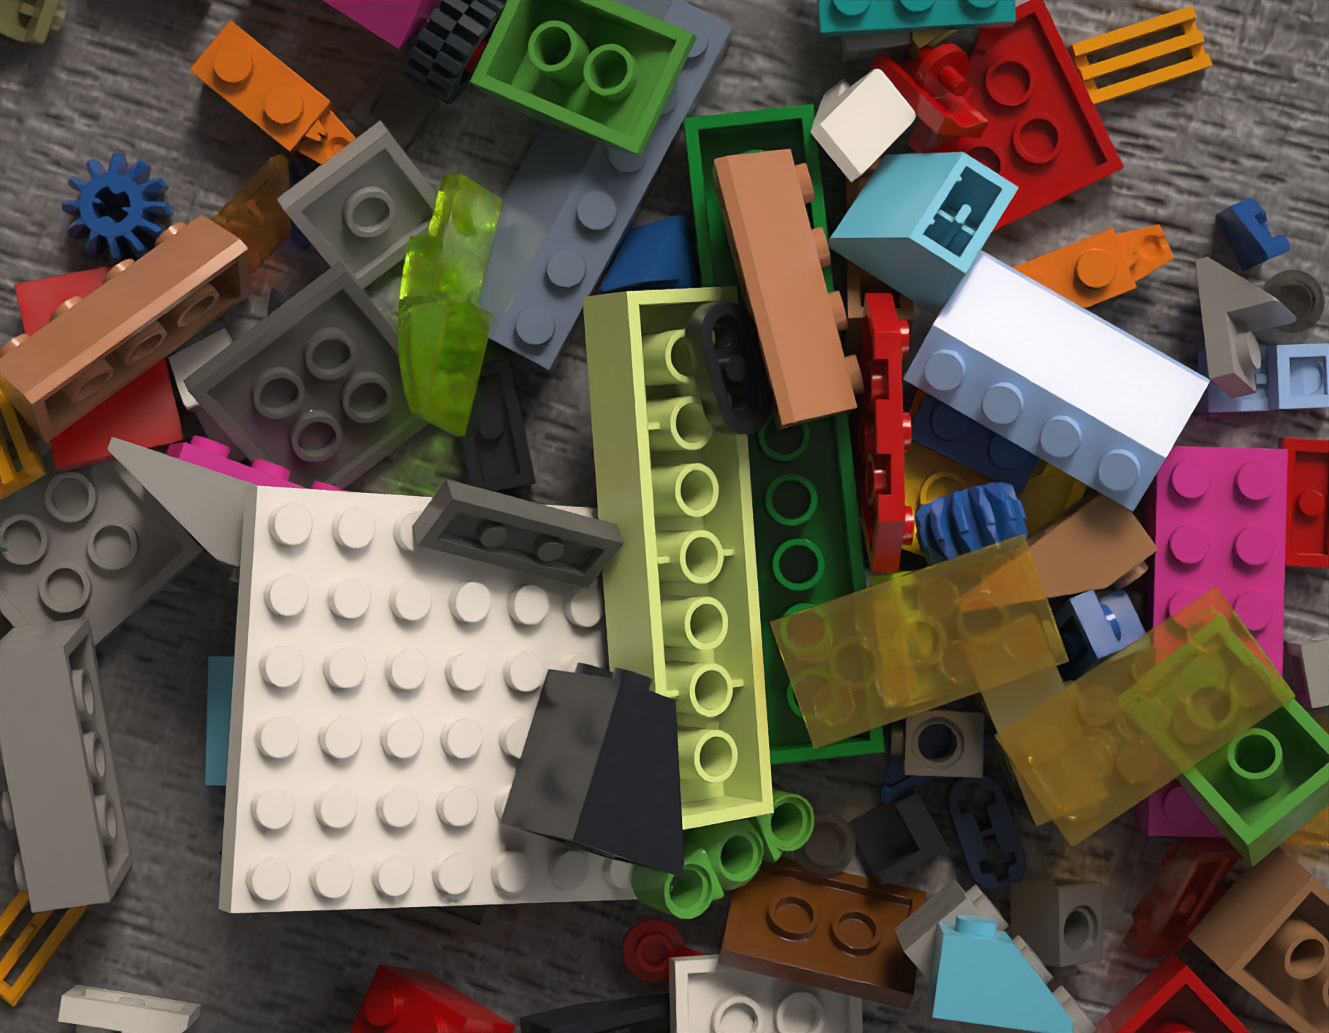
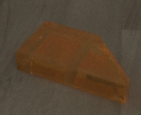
[211,153,291,274]

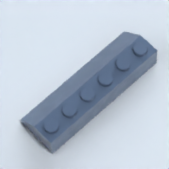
[441,0,733,375]

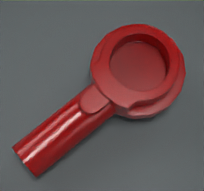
[622,918,708,982]

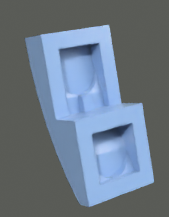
[1197,343,1329,414]

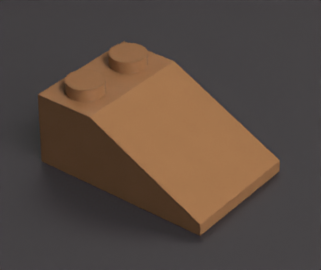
[1188,846,1329,1033]

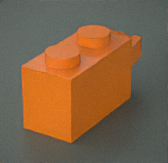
[190,20,356,166]
[1012,224,1174,309]

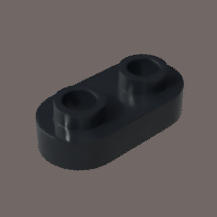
[685,302,772,435]

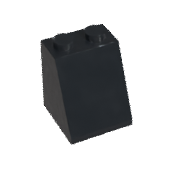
[500,662,685,877]

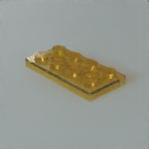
[770,534,1069,749]
[994,586,1296,848]

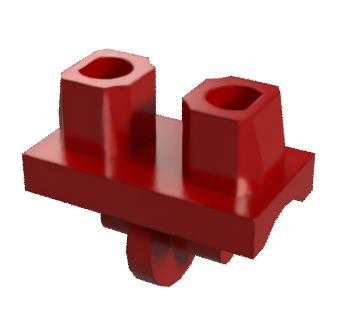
[869,43,989,154]

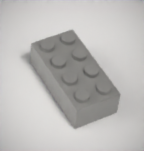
[0,617,134,913]

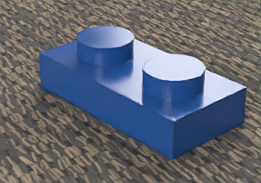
[911,393,1039,494]

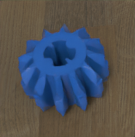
[61,153,174,264]
[914,482,1028,570]

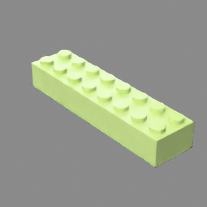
[582,286,774,830]

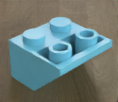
[827,152,1019,316]

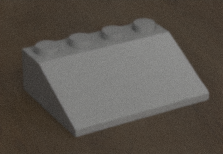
[107,437,259,588]

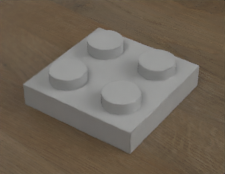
[277,121,455,289]

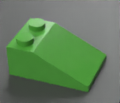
[470,0,697,157]
[1116,618,1329,867]

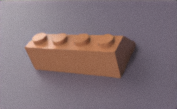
[712,149,865,430]
[0,215,252,444]

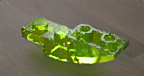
[398,173,503,436]

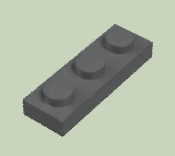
[412,479,624,588]

